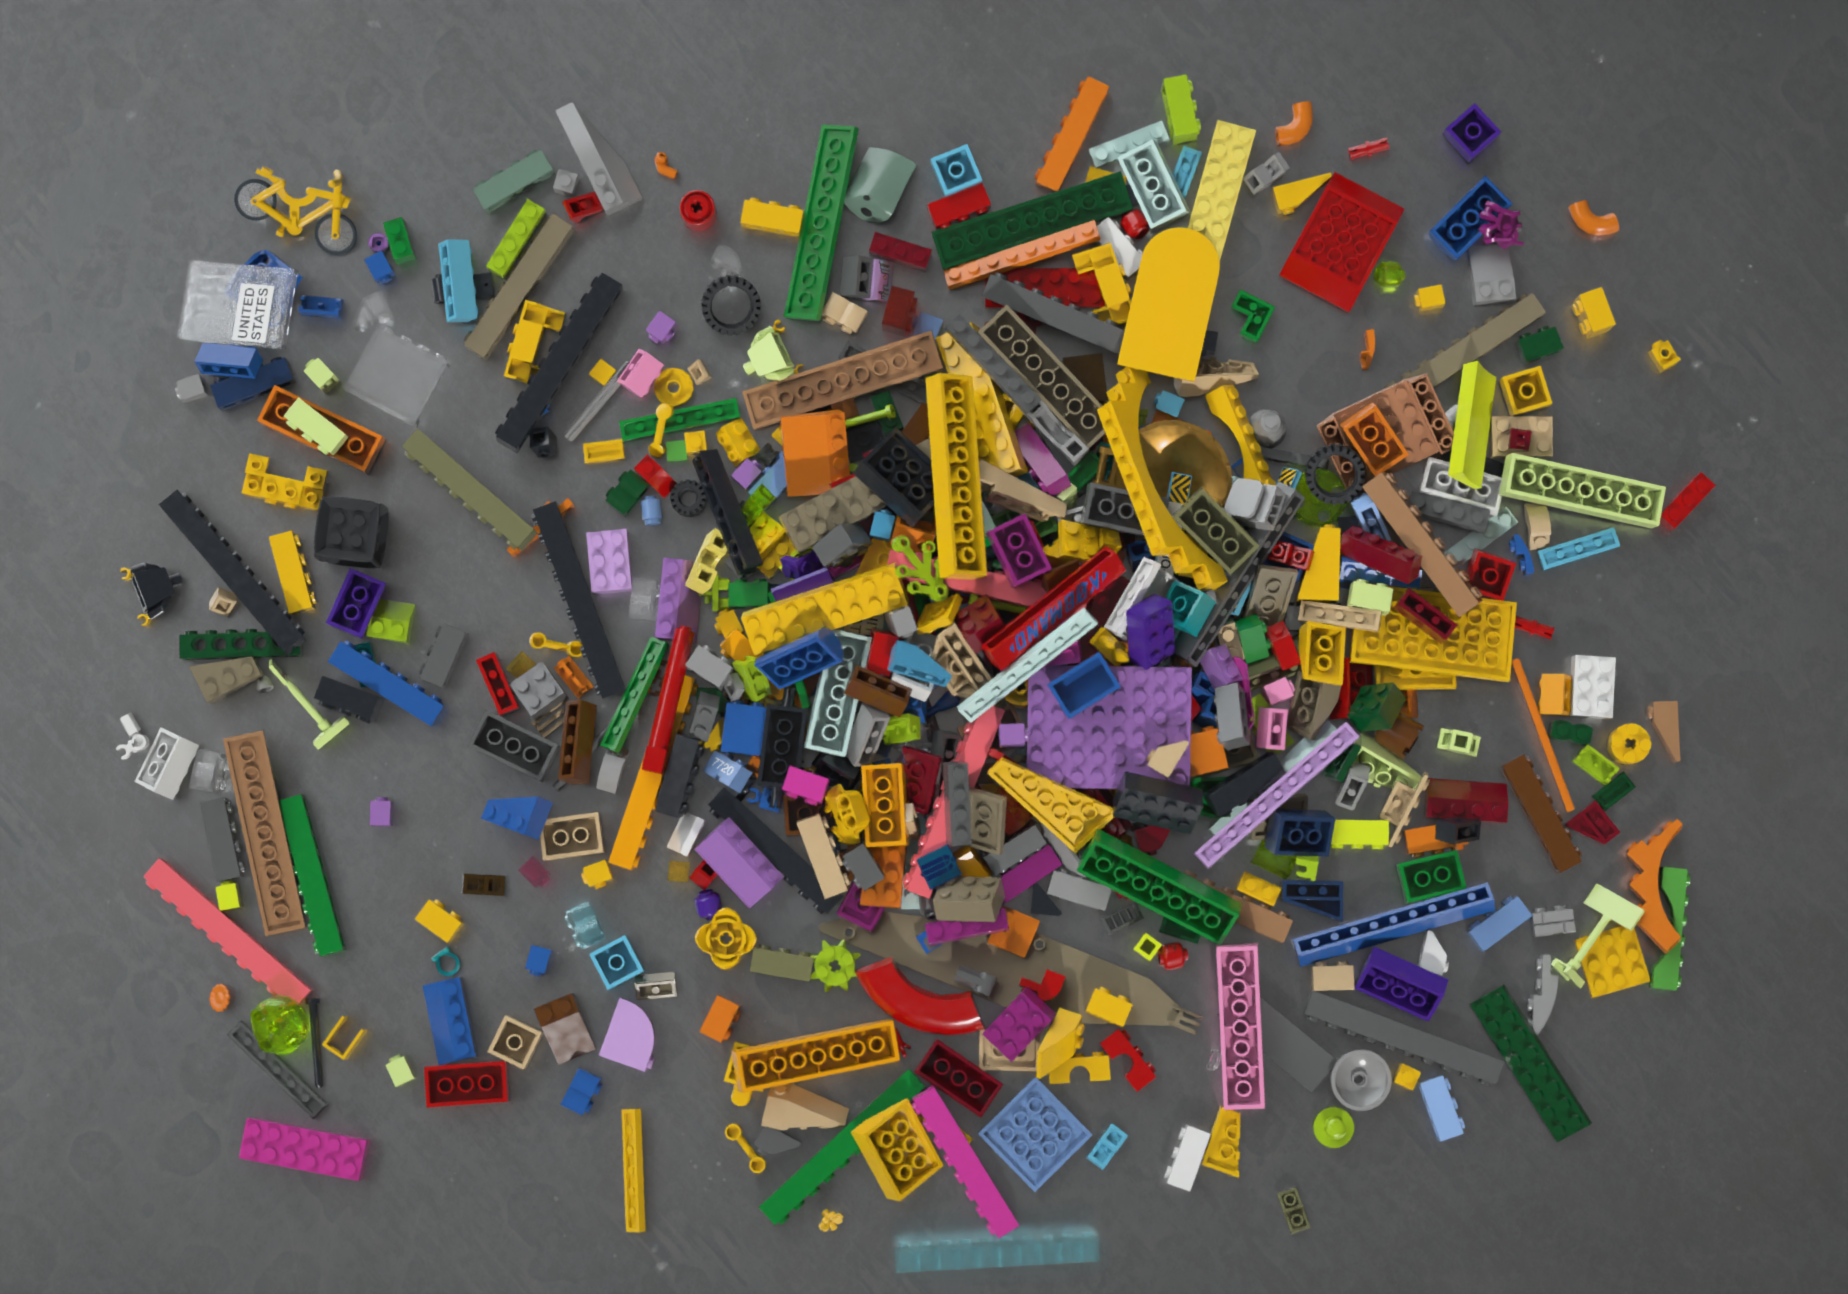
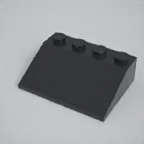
[853,428,935,528]

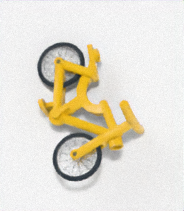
[234,166,357,255]

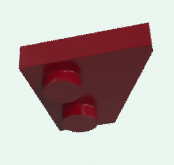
[1565,801,1621,845]

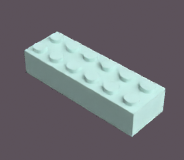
[803,629,872,757]

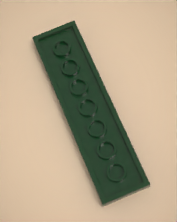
[1470,984,1592,1143]

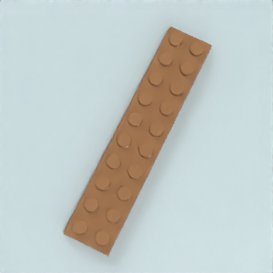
[742,331,944,430]
[223,730,306,936]

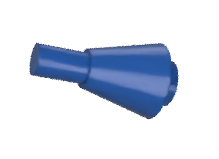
[926,690,961,718]

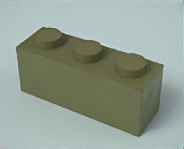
[750,944,814,982]

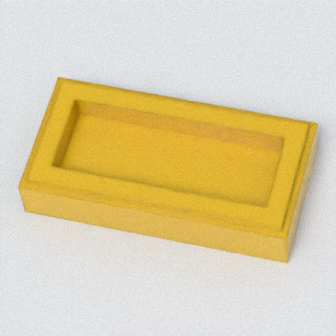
[583,439,625,464]

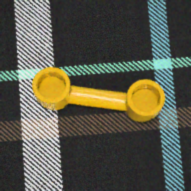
[648,402,674,458]
[529,632,583,657]
[725,1123,766,1173]

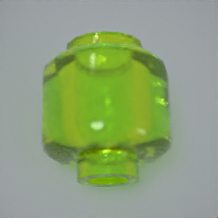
[1374,262,1405,288]

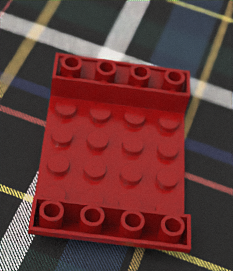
[1279,172,1405,313]

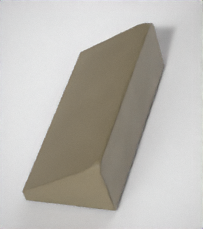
[634,972,677,1000]

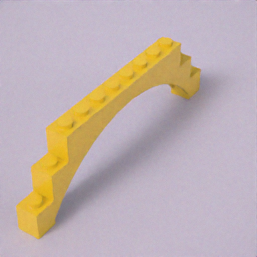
[1097,367,1228,591]

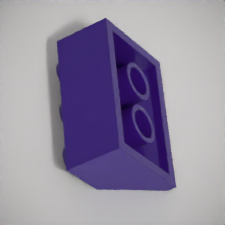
[771,567,836,601]
[326,568,387,638]

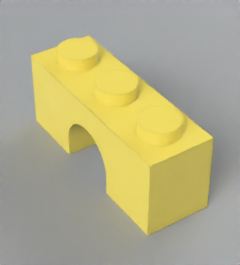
[685,528,727,595]

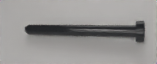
[305,998,323,1088]

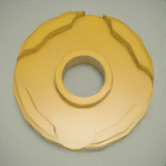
[654,368,694,408]

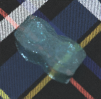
[564,901,606,949]

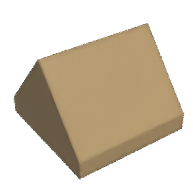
[687,359,712,385]

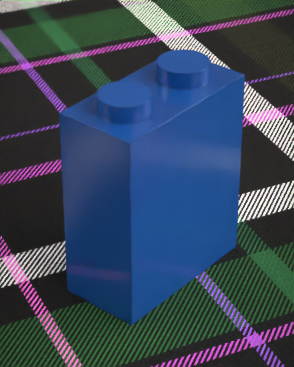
[721,700,767,757]

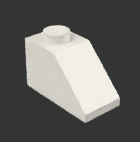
[1417,930,1449,976]

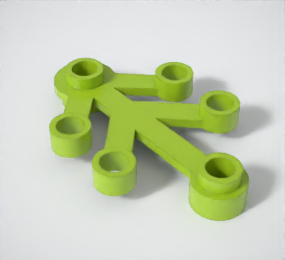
[892,535,948,602]

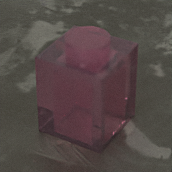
[518,856,551,888]

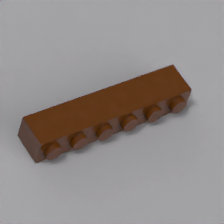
[1500,755,1582,874]

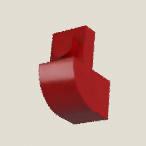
[1019,969,1066,1002]

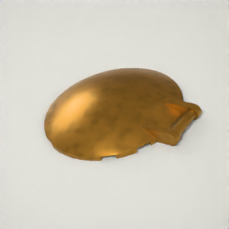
[1093,420,1232,534]

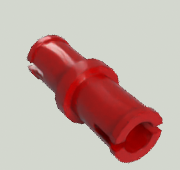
[1348,137,1390,160]
[1515,615,1555,640]

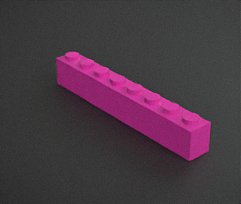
[912,1085,1019,1238]

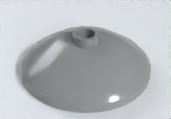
[1331,1050,1392,1111]

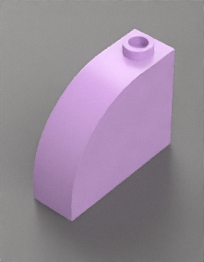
[599,998,655,1072]

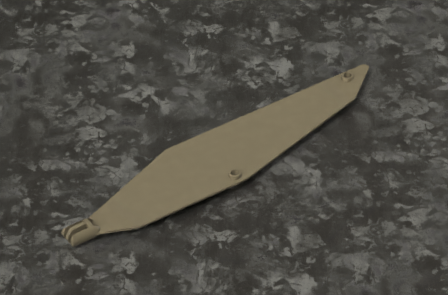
[819,911,1203,1035]

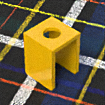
[322,1015,368,1060]

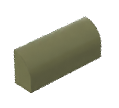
[1243,634,1302,691]

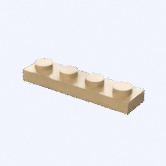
[1298,600,1382,632]

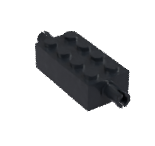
[757,687,808,809]

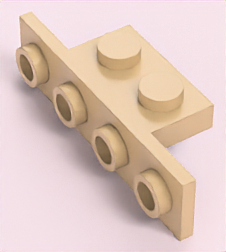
[1379,771,1430,847]

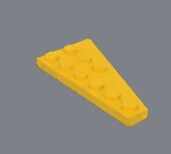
[988,757,1114,854]

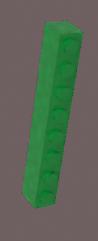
[279,794,346,957]

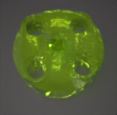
[1294,468,1347,527]
[250,995,309,1055]

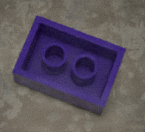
[1126,593,1175,670]

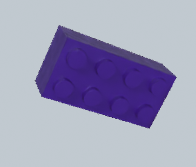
[1354,947,1448,1022]

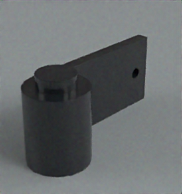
[431,272,495,304]

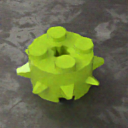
[810,939,861,993]

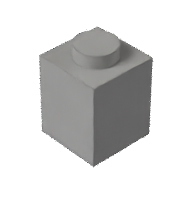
[553,169,580,198]
[175,374,209,403]

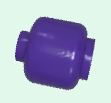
[694,889,723,920]

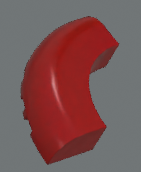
[854,957,985,1035]

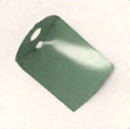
[844,147,917,223]

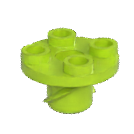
[1313,1107,1354,1148]

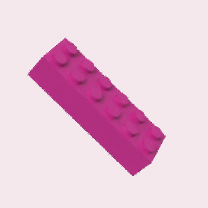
[239,1117,370,1181]

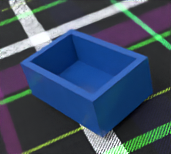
[1047,652,1121,719]

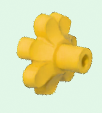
[819,1209,844,1232]

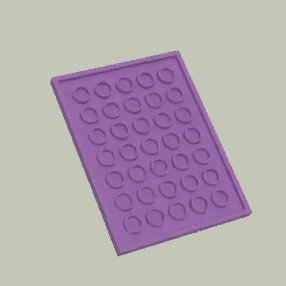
[1027,665,1192,789]

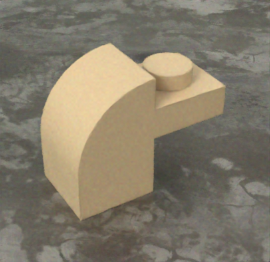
[1524,503,1551,550]

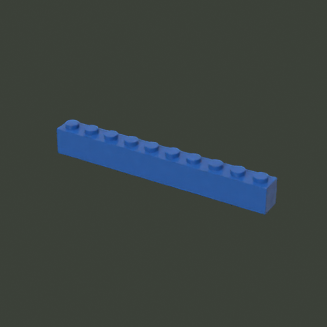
[1293,882,1495,967]

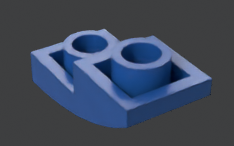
[1509,534,1535,576]

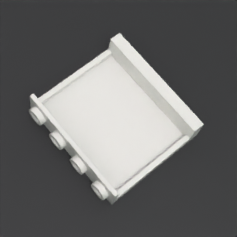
[1104,557,1181,664]

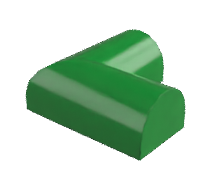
[1231,289,1275,343]

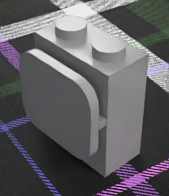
[1224,478,1286,531]

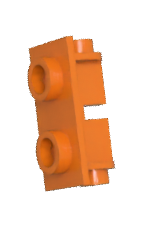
[554,656,594,699]

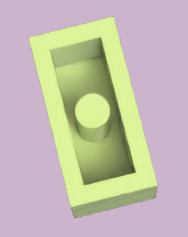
[303,358,340,394]
[1347,579,1393,616]

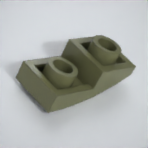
[1277,1187,1311,1235]

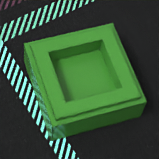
[666,440,688,462]

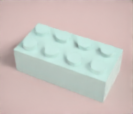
[1117,139,1191,231]

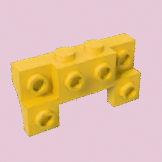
[1072,242,1132,325]
[504,300,566,385]
[241,453,328,511]

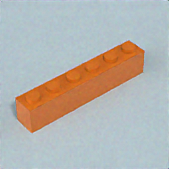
[1034,76,1109,193]

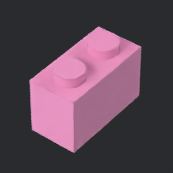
[617,349,664,398]
[1260,677,1295,707]
[1256,707,1288,750]

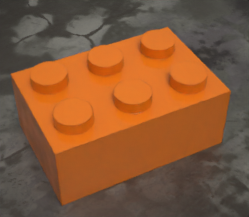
[1339,402,1409,477]

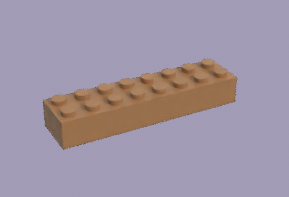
[1362,471,1483,617]

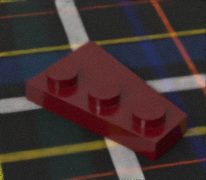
[902,745,942,815]

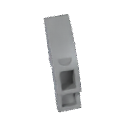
[1527,954,1559,1035]

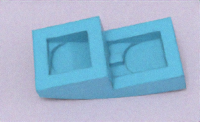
[1086,1124,1128,1170]

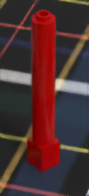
[641,625,695,775]

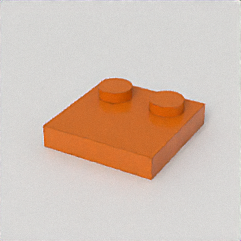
[987,905,1040,959]

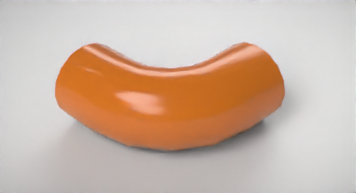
[1275,101,1313,146]
[1568,200,1619,236]

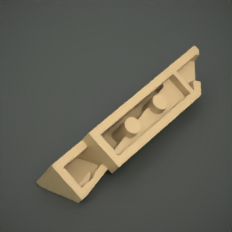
[979,460,1067,522]

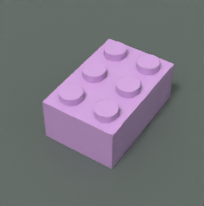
[586,529,634,595]

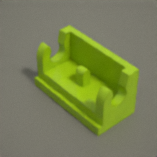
[732,656,772,702]
[881,713,921,745]
[1572,744,1620,786]
[1296,856,1319,881]

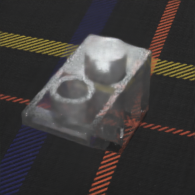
[352,290,393,332]

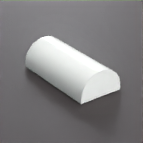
[1418,457,1502,516]

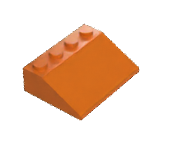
[780,410,850,496]

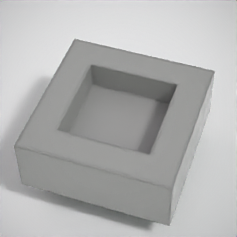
[724,673,745,702]

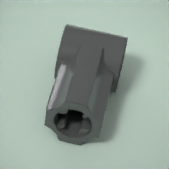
[954,965,997,997]

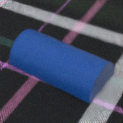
[1428,175,1513,260]
[754,628,843,690]

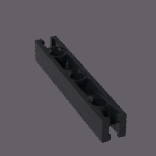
[692,449,763,575]

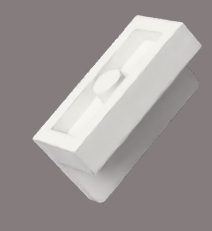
[667,812,705,857]

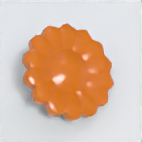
[209,984,230,1012]

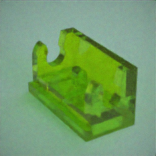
[741,484,776,527]
[1250,840,1296,880]

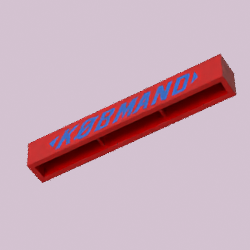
[981,546,1126,670]

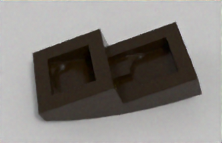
[461,874,505,896]

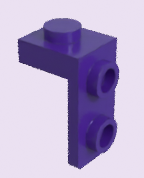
[780,550,823,579]

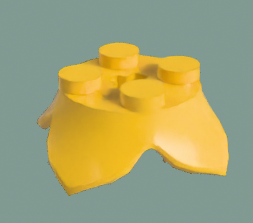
[695,907,757,970]

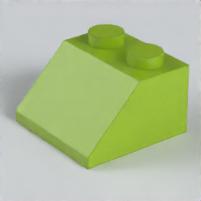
[367,599,416,644]

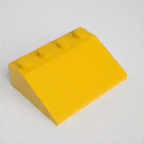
[851,1099,944,1201]

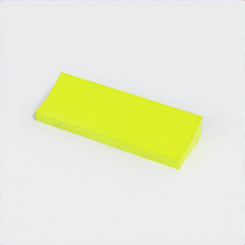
[1448,361,1496,489]

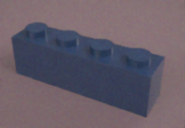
[210,357,296,411]

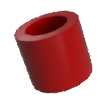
[679,190,717,231]

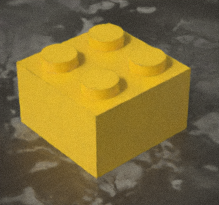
[1572,287,1616,339]
[1499,366,1553,416]

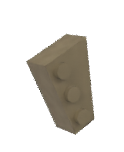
[189,657,265,704]

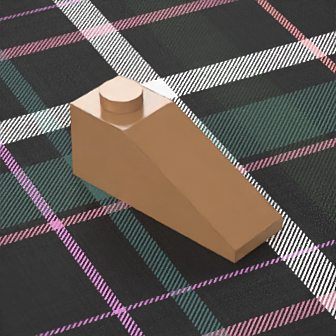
[1647,701,1680,763]

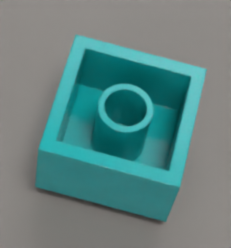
[1165,580,1216,637]

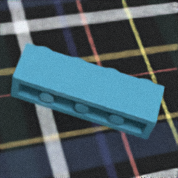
[438,239,478,322]

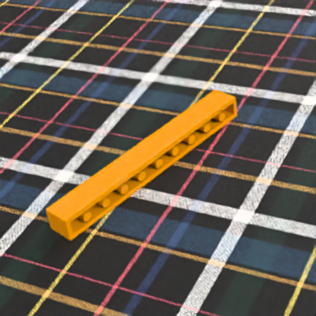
[608,675,699,871]

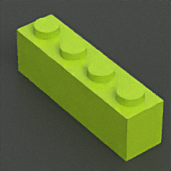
[486,199,547,280]

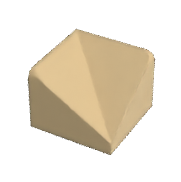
[209,587,237,617]

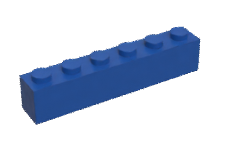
[327,640,444,726]

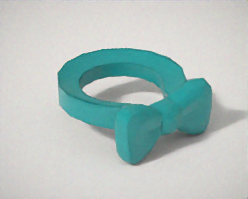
[431,946,460,976]

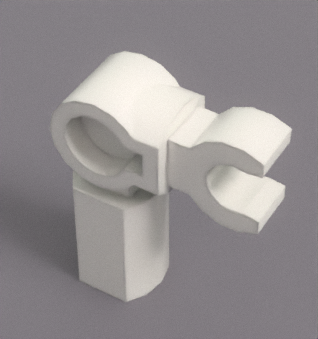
[116,713,149,760]

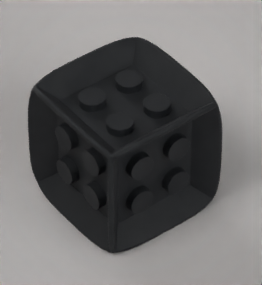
[314,496,389,568]

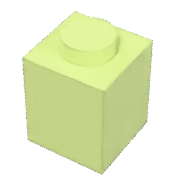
[385,1054,417,1087]

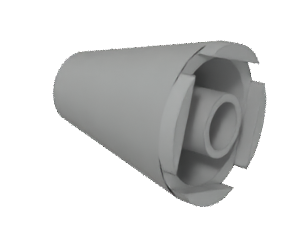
[1249,409,1287,448]

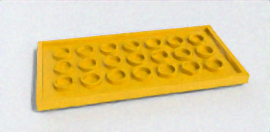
[1350,583,1517,682]

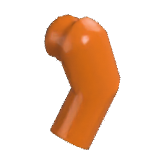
[654,152,678,179]

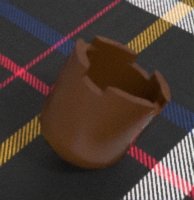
[1374,712,1424,760]

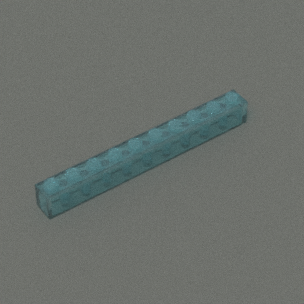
[894,1232,1100,1273]

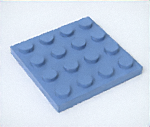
[978,1076,1092,1192]

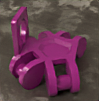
[1479,201,1524,249]

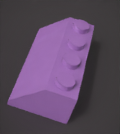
[655,557,701,643]
[695,818,784,908]

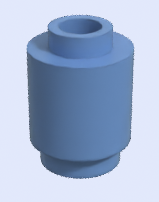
[641,495,662,525]

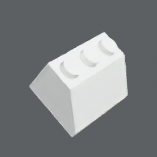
[134,727,199,800]

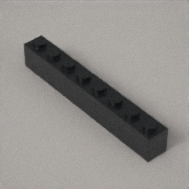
[708,787,844,914]

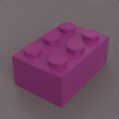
[985,514,1052,588]
[982,987,1056,1062]

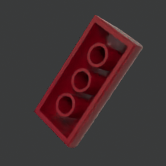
[914,1038,1004,1118]

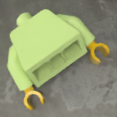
[743,320,804,381]

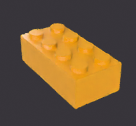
[861,763,909,848]

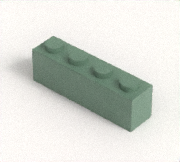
[472,149,555,213]

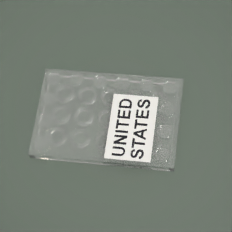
[177,260,298,349]

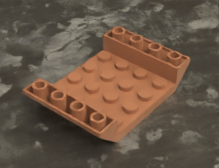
[1316,373,1454,493]

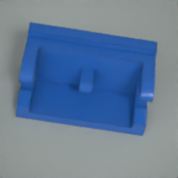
[298,295,343,319]

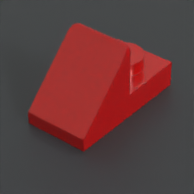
[562,191,603,223]

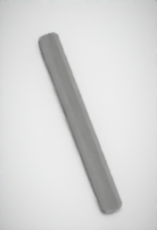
[564,361,629,441]

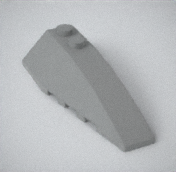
[555,102,643,216]

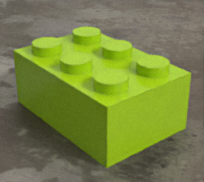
[1161,74,1201,145]

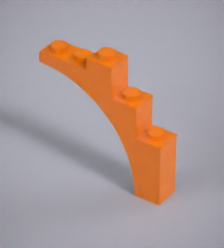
[1627,819,1683,954]

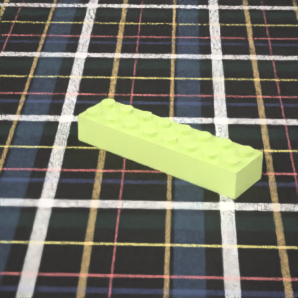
[1499,453,1666,529]

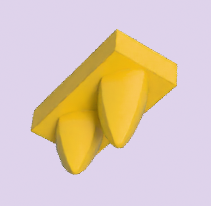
[1089,627,1129,666]

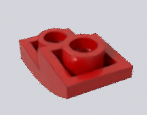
[1267,541,1314,571]

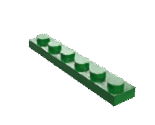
[619,398,740,442]
[600,637,670,753]

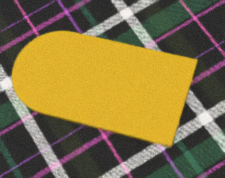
[1117,227,1220,382]

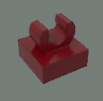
[1508,428,1532,452]

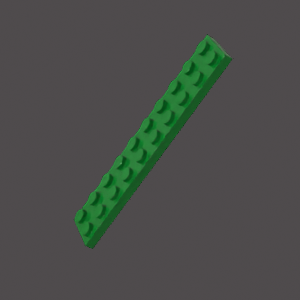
[783,125,859,321]

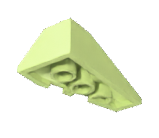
[1354,732,1422,793]

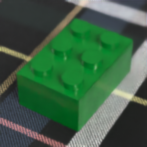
[1395,850,1467,904]

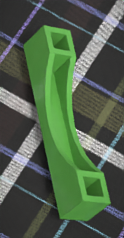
[1649,867,1690,991]

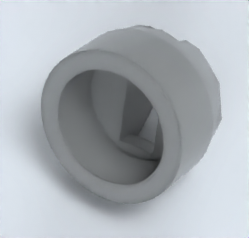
[256,676,273,693]

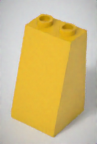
[1295,524,1341,604]

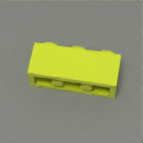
[1331,820,1389,849]

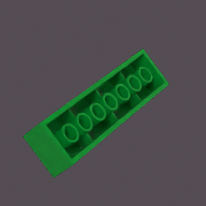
[1077,829,1242,945]

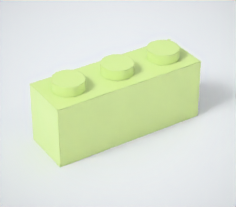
[284,397,348,456]

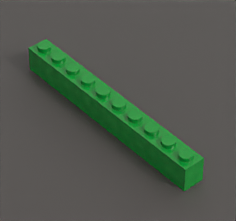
[759,1069,926,1225]

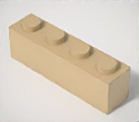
[797,813,850,899]

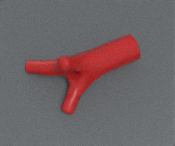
[895,1028,911,1057]

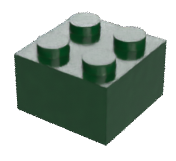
[1347,682,1406,732]

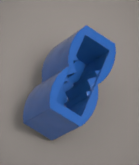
[560,1068,603,1115]

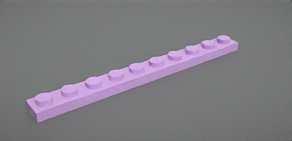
[1194,722,1360,869]

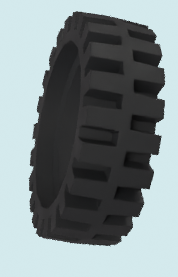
[701,275,761,336]
[1305,443,1365,505]

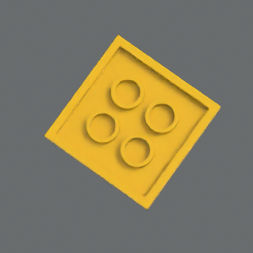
[1574,926,1651,998]

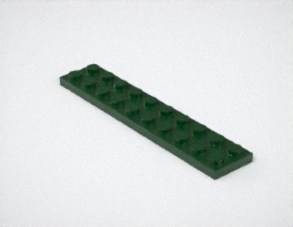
[931,171,1133,270]

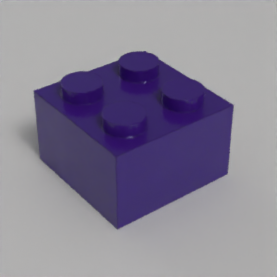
[1443,103,1501,163]

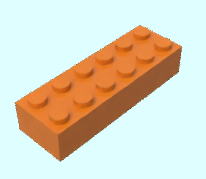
[257,385,386,475]

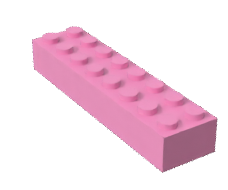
[1216,943,1266,1110]

